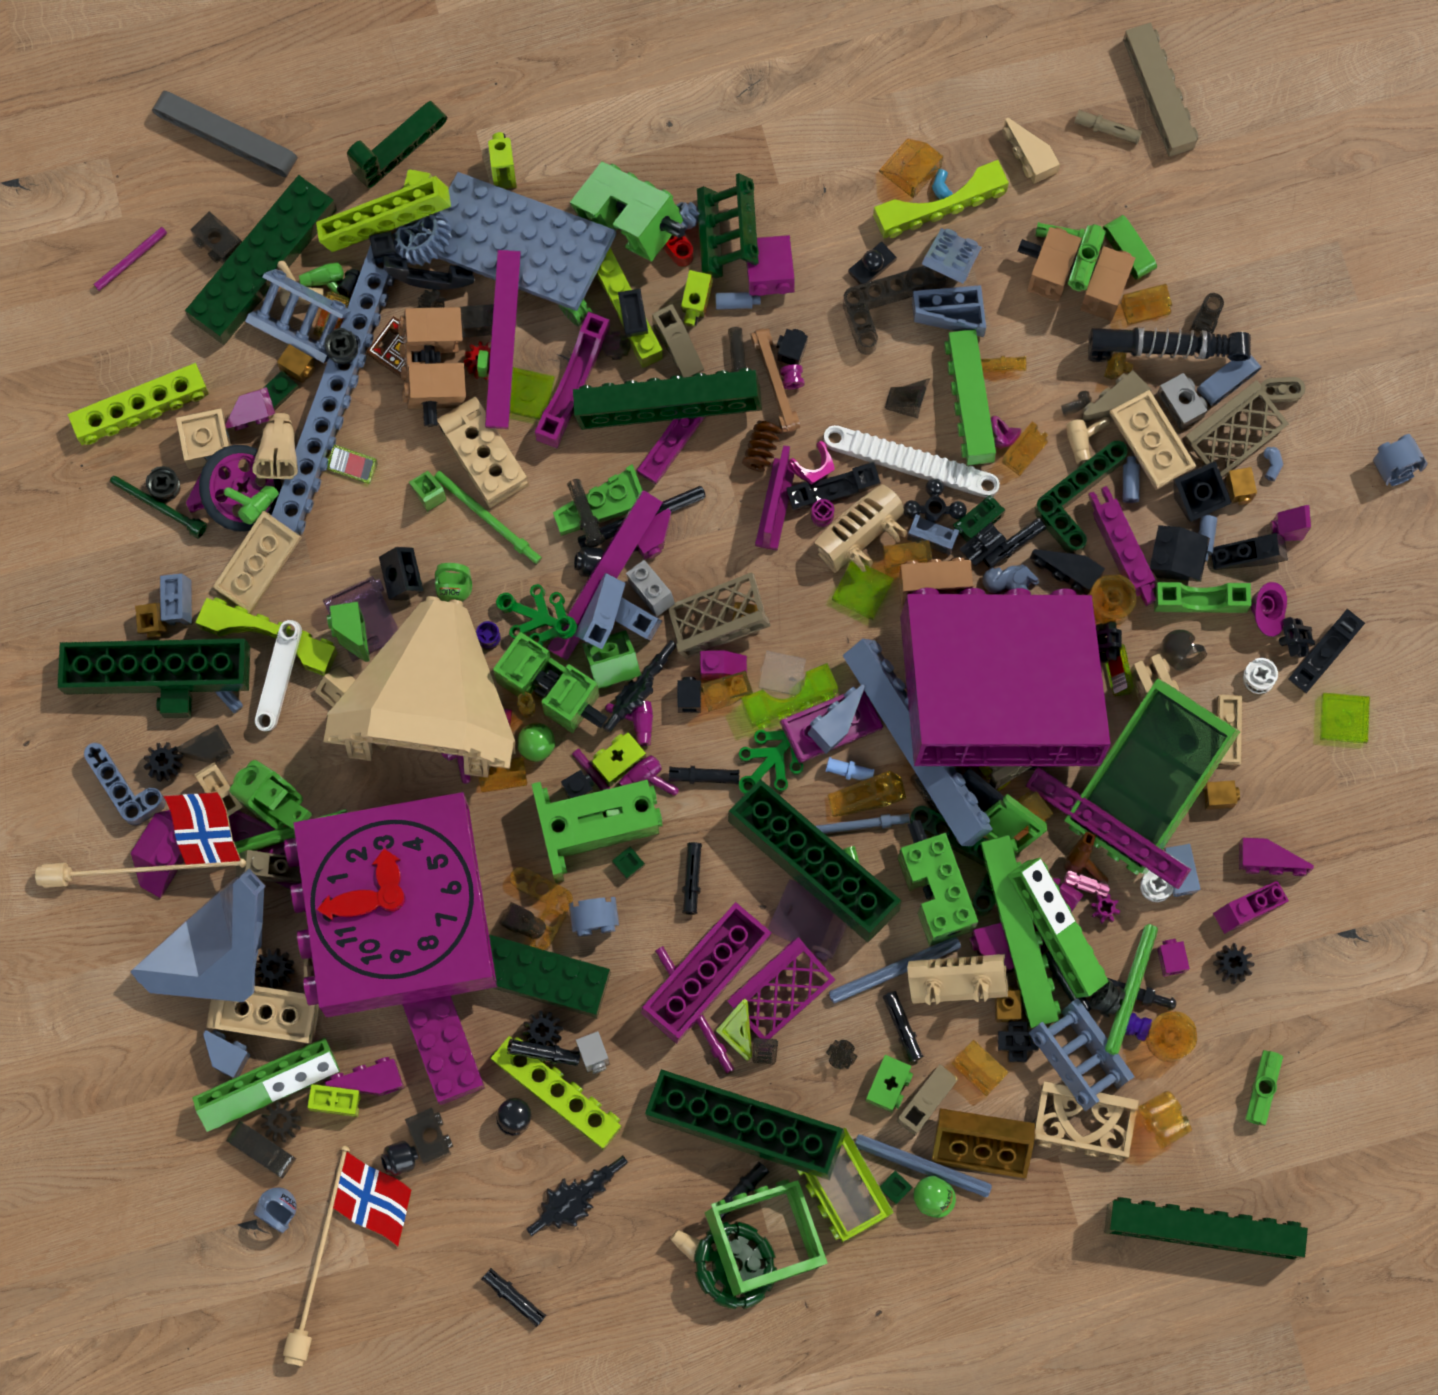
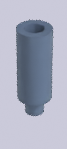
[716,292,761,310]
[1122,456,1140,503]
[1199,515,1218,562]

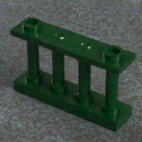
[697,173,759,279]

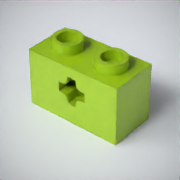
[592,732,646,787]

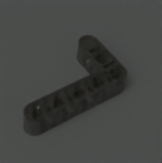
[843,266,949,355]

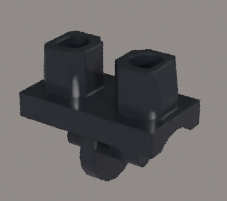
[960,523,1006,567]

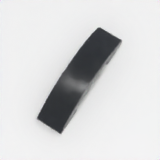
[383,256,475,290]
[786,462,881,510]
[1288,609,1365,694]

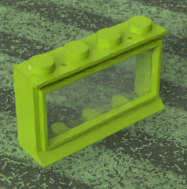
[796,1127,894,1243]

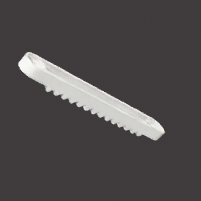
[823,425,1000,498]

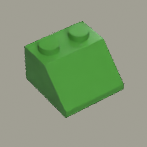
[327,602,370,662]
[582,630,641,688]

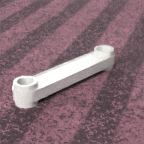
[255,620,302,731]

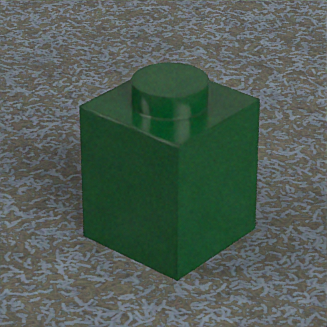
[156,690,192,718]

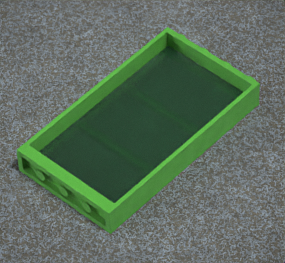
[1065,678,1241,875]

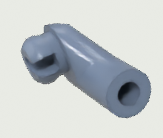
[1263,447,1283,481]

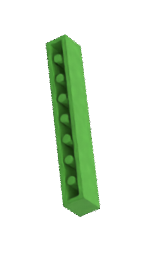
[980,835,1061,1028]

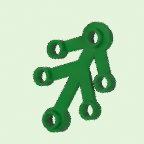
[496,584,577,646]
[739,730,804,795]

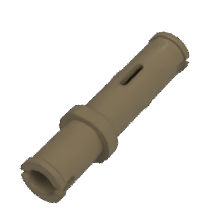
[1074,109,1142,145]

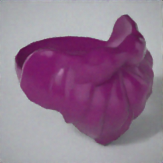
[991,416,1021,449]

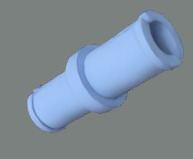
[825,757,874,784]

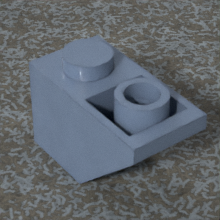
[203,1030,251,1079]

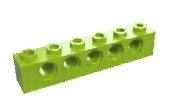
[316,176,451,252]
[67,363,209,445]
[491,1036,622,1150]

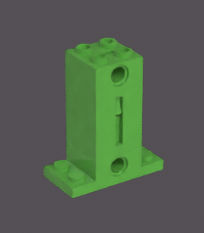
[531,780,663,883]

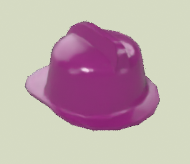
[1251,582,1287,637]

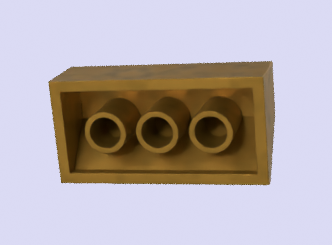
[931,1108,1035,1179]

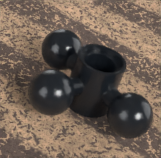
[903,479,967,523]

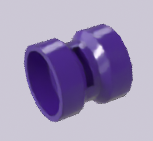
[476,621,501,649]
[1125,1012,1152,1042]

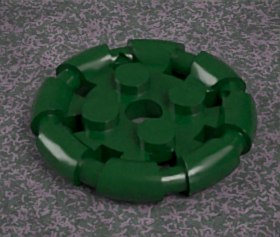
[694,1221,777,1309]

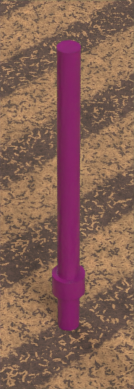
[655,946,734,1074]

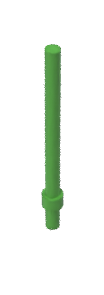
[434,471,542,564]

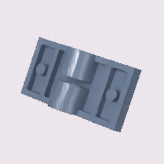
[922,228,982,283]

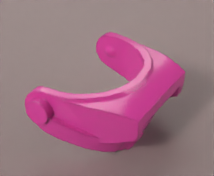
[788,441,835,484]

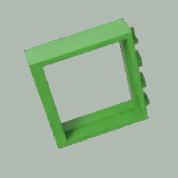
[705,1179,828,1296]

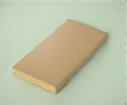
[1109,390,1197,490]
[213,511,302,614]

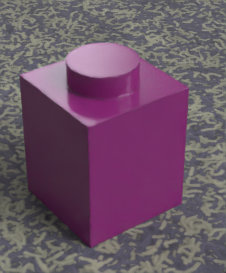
[1157,939,1190,977]

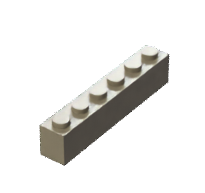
[1123,23,1198,157]

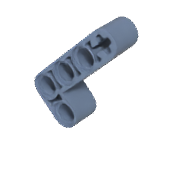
[84,743,166,826]

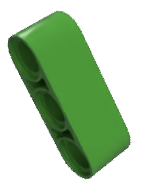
[1103,215,1157,280]

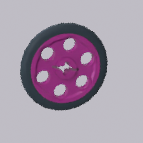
[199,445,281,532]

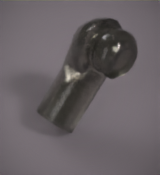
[1061,391,1092,416]

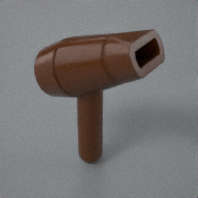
[1064,832,1109,884]

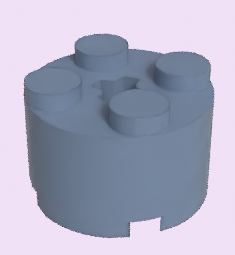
[1373,434,1428,486]
[569,897,619,937]

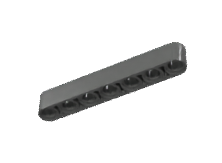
[152,91,298,177]

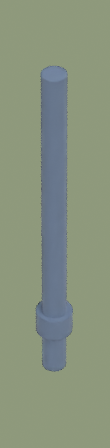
[816,813,910,834]

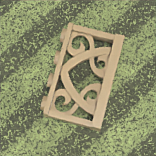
[1035,1081,1139,1162]

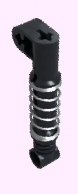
[1088,327,1251,362]

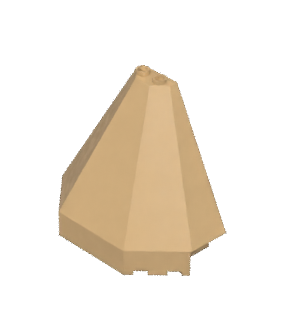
[323,596,515,778]

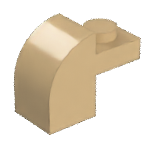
[194,762,242,816]

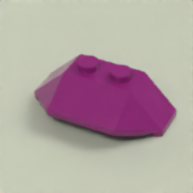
[131,810,184,899]

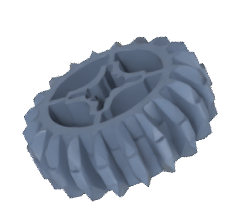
[392,211,452,266]

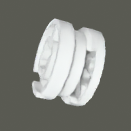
[1243,658,1278,694]
[1140,870,1174,902]

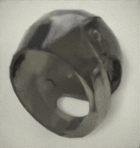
[1161,629,1207,671]

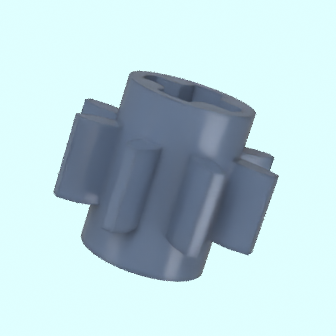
[677,202,699,229]

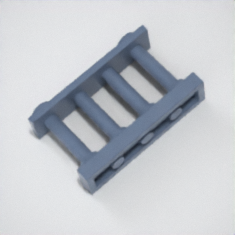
[245,269,351,363]
[1029,998,1135,1112]

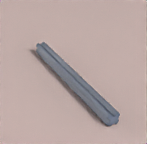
[829,937,961,1003]
[855,1134,992,1197]

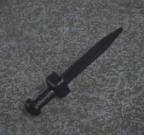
[1107,978,1177,1011]

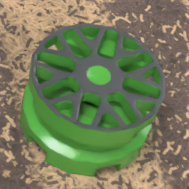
[558,299,593,327]

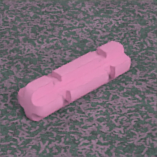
[1064,871,1110,898]

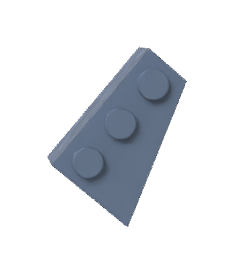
[912,285,986,337]

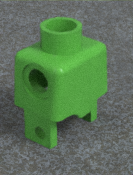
[230,760,312,830]

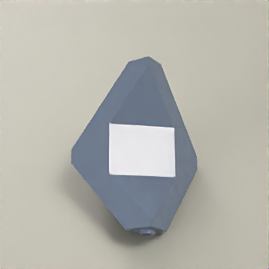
[130,869,266,1002]

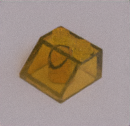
[879,138,943,198]

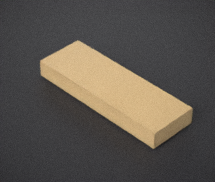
[1217,695,1242,766]

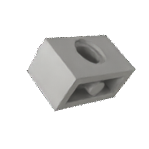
[1157,373,1207,430]
[626,560,675,617]
[576,1031,610,1074]

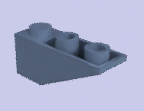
[574,573,625,649]
[615,597,662,641]
[807,684,865,754]

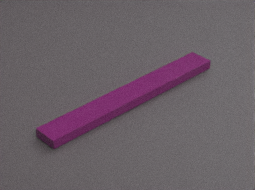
[485,250,521,429]
[546,490,663,661]
[1025,767,1192,889]

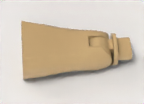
[252,413,298,479]

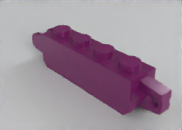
[1088,486,1156,606]

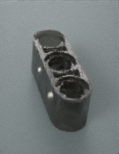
[226,1120,297,1179]

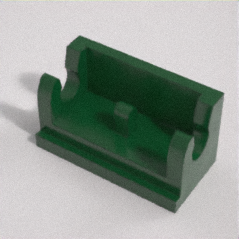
[953,495,1005,542]

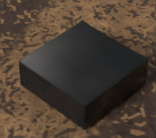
[369,231,396,259]

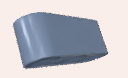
[1197,355,1262,407]

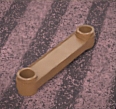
[750,328,800,433]

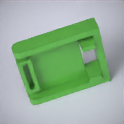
[984,794,1047,856]

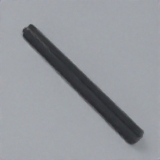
[577,486,706,548]

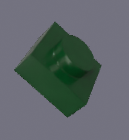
[612,846,645,880]
[880,1170,913,1205]

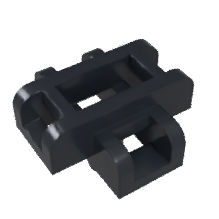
[1279,617,1315,658]
[1096,621,1122,663]
[998,1021,1039,1063]

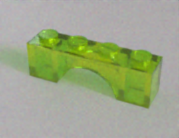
[741,663,838,729]

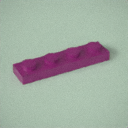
[637,417,705,485]

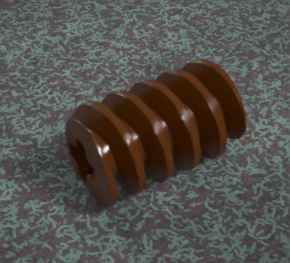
[742,420,782,472]

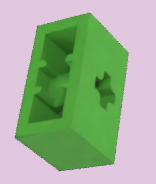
[865,1055,913,1113]

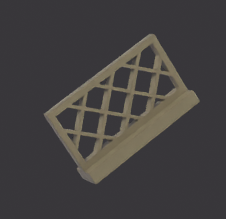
[1182,380,1289,477]
[668,572,771,659]

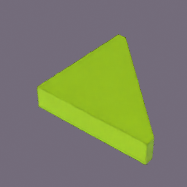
[716,999,752,1061]

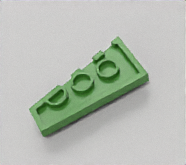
[553,464,642,536]

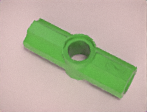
[1068,224,1106,292]
[1245,1050,1283,1126]

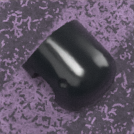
[496,1098,532,1136]

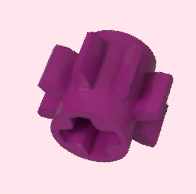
[1090,894,1120,924]

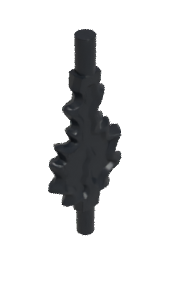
[603,641,677,733]
[526,1155,628,1236]

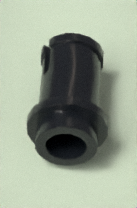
[337,268,360,297]

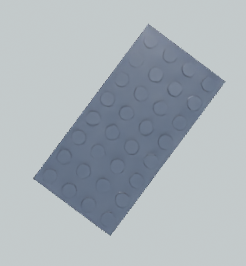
[437,172,617,311]

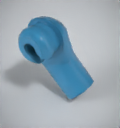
[932,169,953,200]

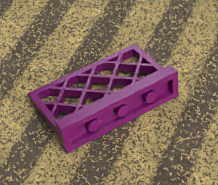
[755,445,795,551]
[726,937,835,1043]

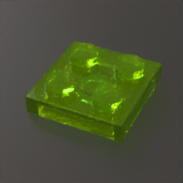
[832,561,894,620]

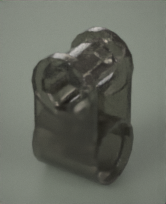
[1190,293,1224,334]
[499,902,546,939]

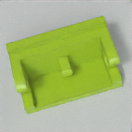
[308,1084,361,1117]

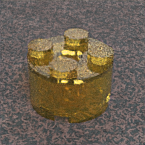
[1089,574,1137,625]
[1145,1011,1197,1063]
[1138,1091,1192,1149]

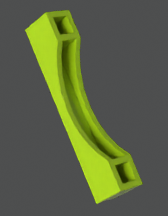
[873,160,1009,239]
[596,248,663,368]
[195,597,338,676]

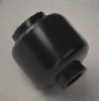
[574,547,604,577]
[381,1141,418,1176]

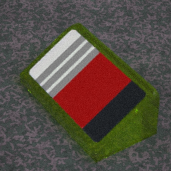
[327,444,378,484]
[1106,644,1134,696]

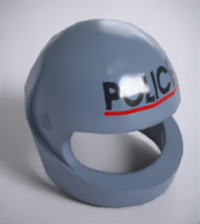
[254,1187,297,1233]

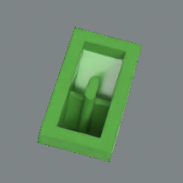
[409,471,447,512]

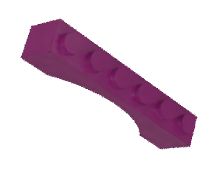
[535,311,610,449]

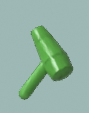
[299,262,350,307]
[224,485,279,525]

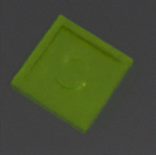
[510,367,555,420]
[1320,693,1370,743]

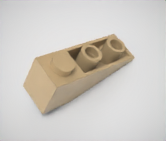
[1002,118,1060,184]

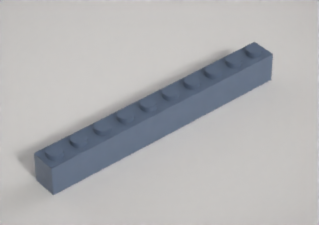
[842,639,993,846]

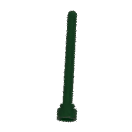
[110,476,207,539]

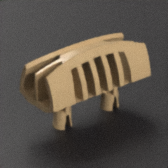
[814,484,907,573]
[907,954,1008,1005]

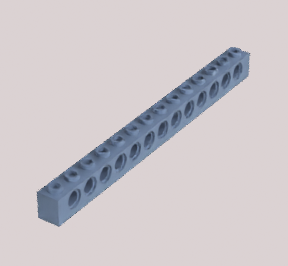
[272,245,400,535]

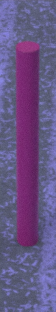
[93,226,167,291]
[572,748,611,791]

